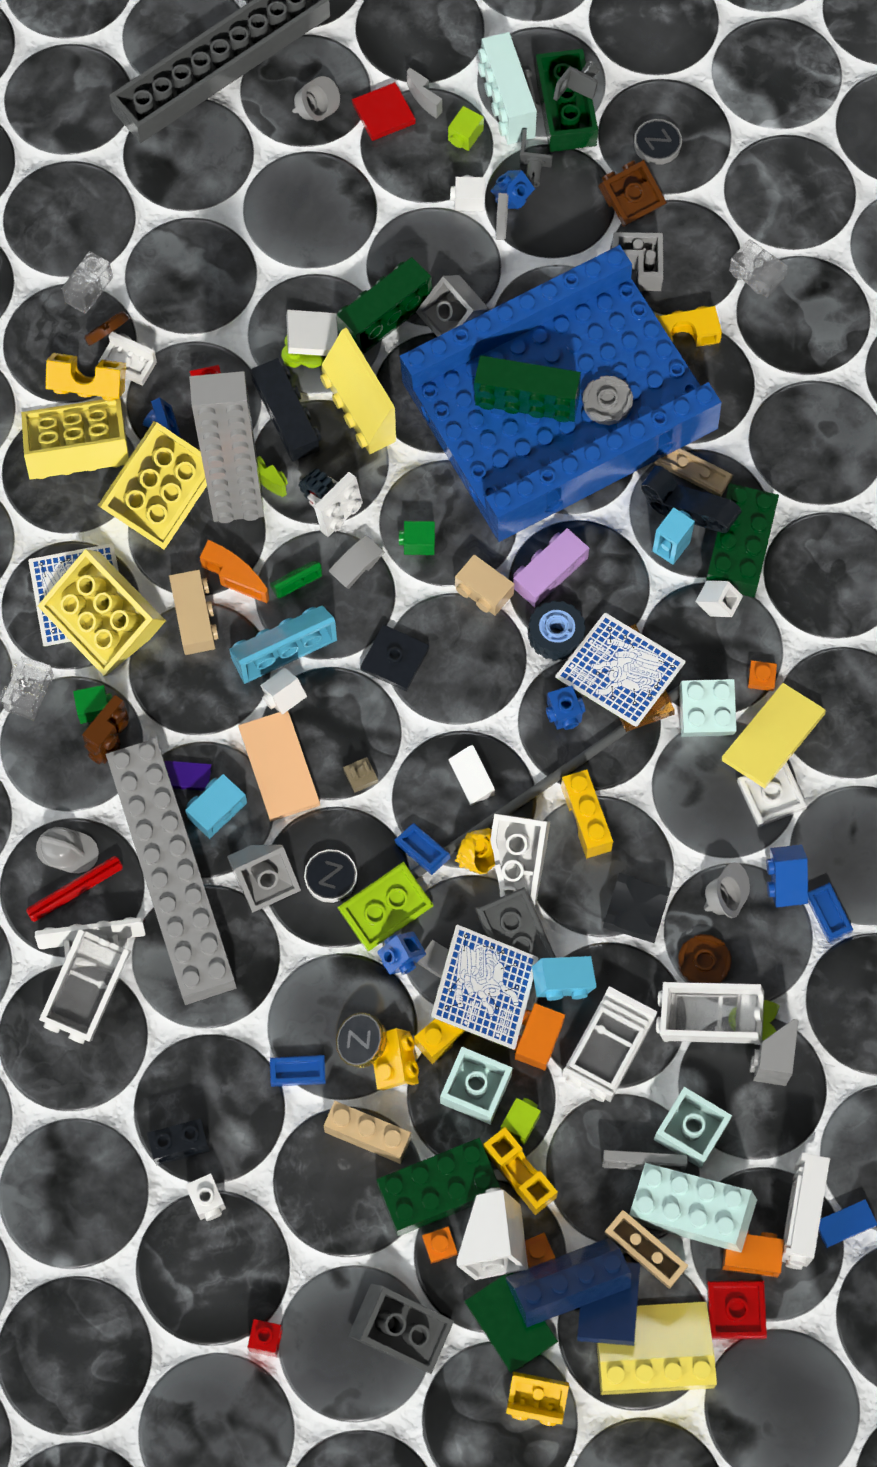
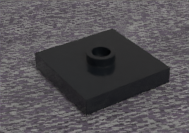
[360,624,429,692]

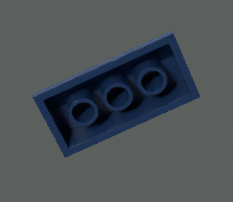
[505,1238,631,1327]

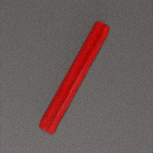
[26,856,123,922]

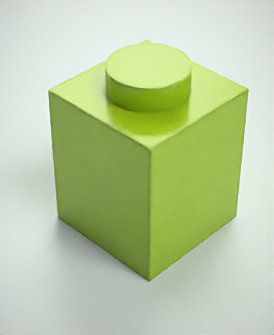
[448,106,484,151]
[501,1098,541,1145]

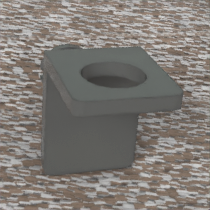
[553,61,600,101]
[520,129,553,187]

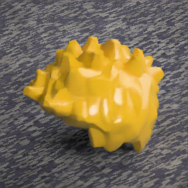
[455,828,495,874]

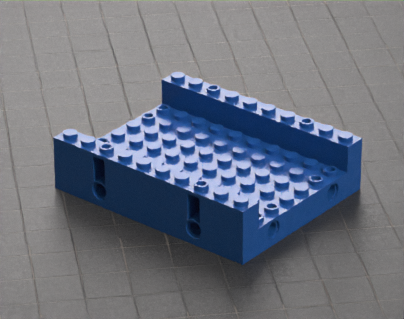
[400,245,722,542]

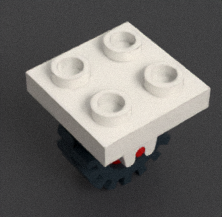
[298,468,363,537]

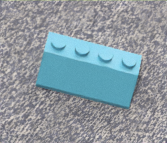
[229,605,337,684]

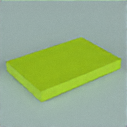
[337,862,434,952]

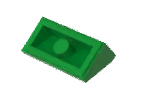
[269,561,322,599]

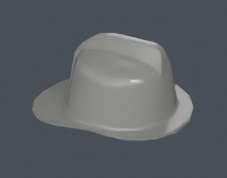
[292,76,340,121]
[36,827,99,874]
[704,862,750,918]

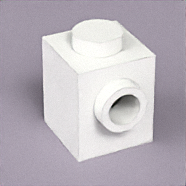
[450,175,485,211]
[696,581,743,617]
[260,668,307,715]
[185,1174,226,1221]

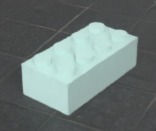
[478,32,537,145]
[629,1163,757,1253]

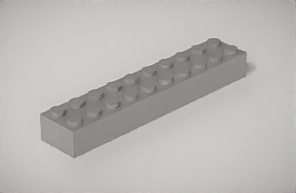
[189,371,264,523]
[106,738,237,1005]

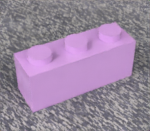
[513,528,589,608]

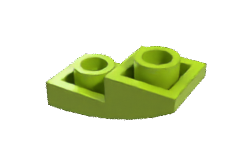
[257,456,288,497]

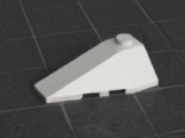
[490,814,550,909]

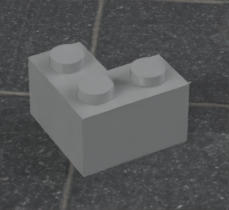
[612,232,663,291]

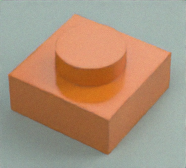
[748,660,777,691]
[422,1226,458,1264]
[525,1233,555,1268]

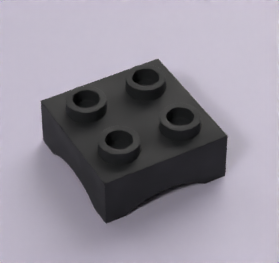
[603,873,671,943]

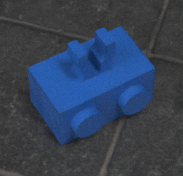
[766,845,808,907]

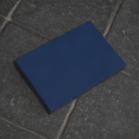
[577,1263,640,1346]

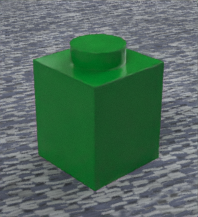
[399,521,435,555]
[73,685,113,724]

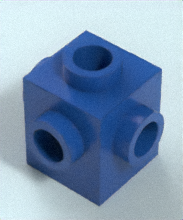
[490,170,535,209]
[546,685,585,730]
[377,931,426,975]

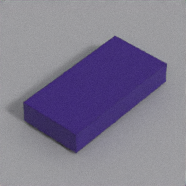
[164,761,212,791]

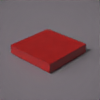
[352,82,416,141]
[707,1281,767,1340]

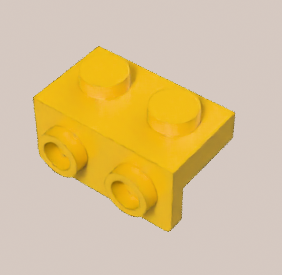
[372,1028,419,1090]
[506,1372,569,1426]

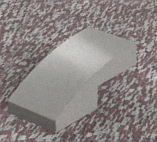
[407,68,442,119]
[329,535,385,589]

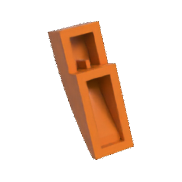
[200,540,269,603]

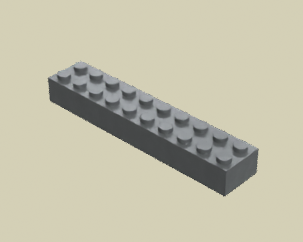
[109,0,330,143]

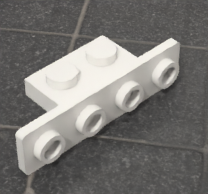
[35,917,145,968]

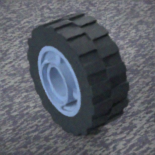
[528,601,586,661]

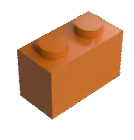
[512,1003,565,1070]
[722,1230,784,1278]

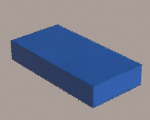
[395,823,451,875]
[808,883,853,942]
[270,1055,326,1087]
[818,1199,877,1248]

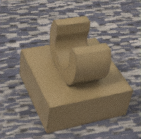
[343,757,378,793]

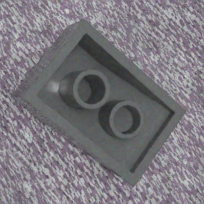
[348,1284,454,1374]

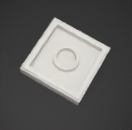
[286,310,338,356]
[737,762,807,827]

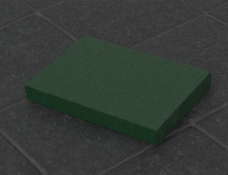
[464,1273,558,1374]

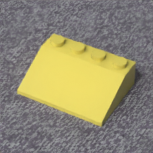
[320,328,396,454]
[21,398,129,479]
[98,421,207,550]
[38,549,166,676]
[597,1302,717,1395]

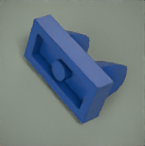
[143,397,181,438]

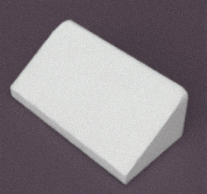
[449,745,495,805]

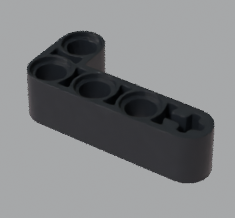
[640,466,742,533]

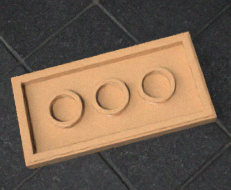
[238,711,320,822]

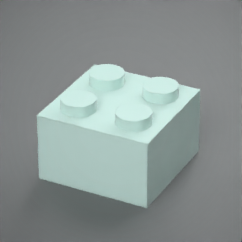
[679,679,736,737]
[440,1047,513,1125]
[654,1087,732,1169]

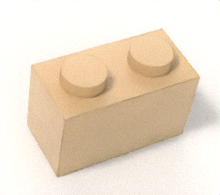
[455,555,515,616]

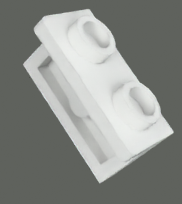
[98,332,157,386]

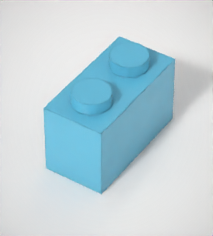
[652,507,695,565]
[185,774,247,839]
[532,956,596,1001]

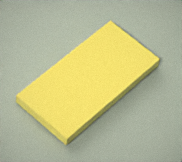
[722,683,826,789]

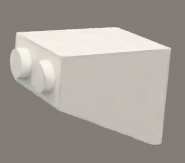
[457,1188,528,1280]

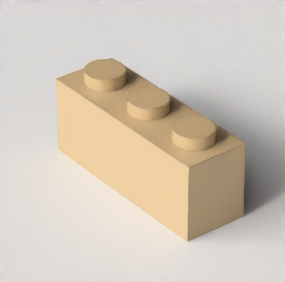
[169,570,218,655]
[324,1101,411,1164]
[605,1210,688,1289]

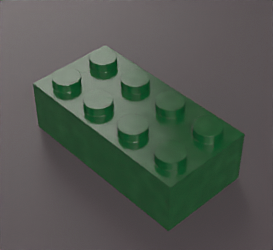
[535,49,598,152]
[336,257,432,354]
[474,355,581,422]
[706,483,779,598]
[376,1138,500,1237]

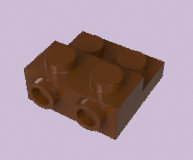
[598,160,667,227]
[82,695,129,765]

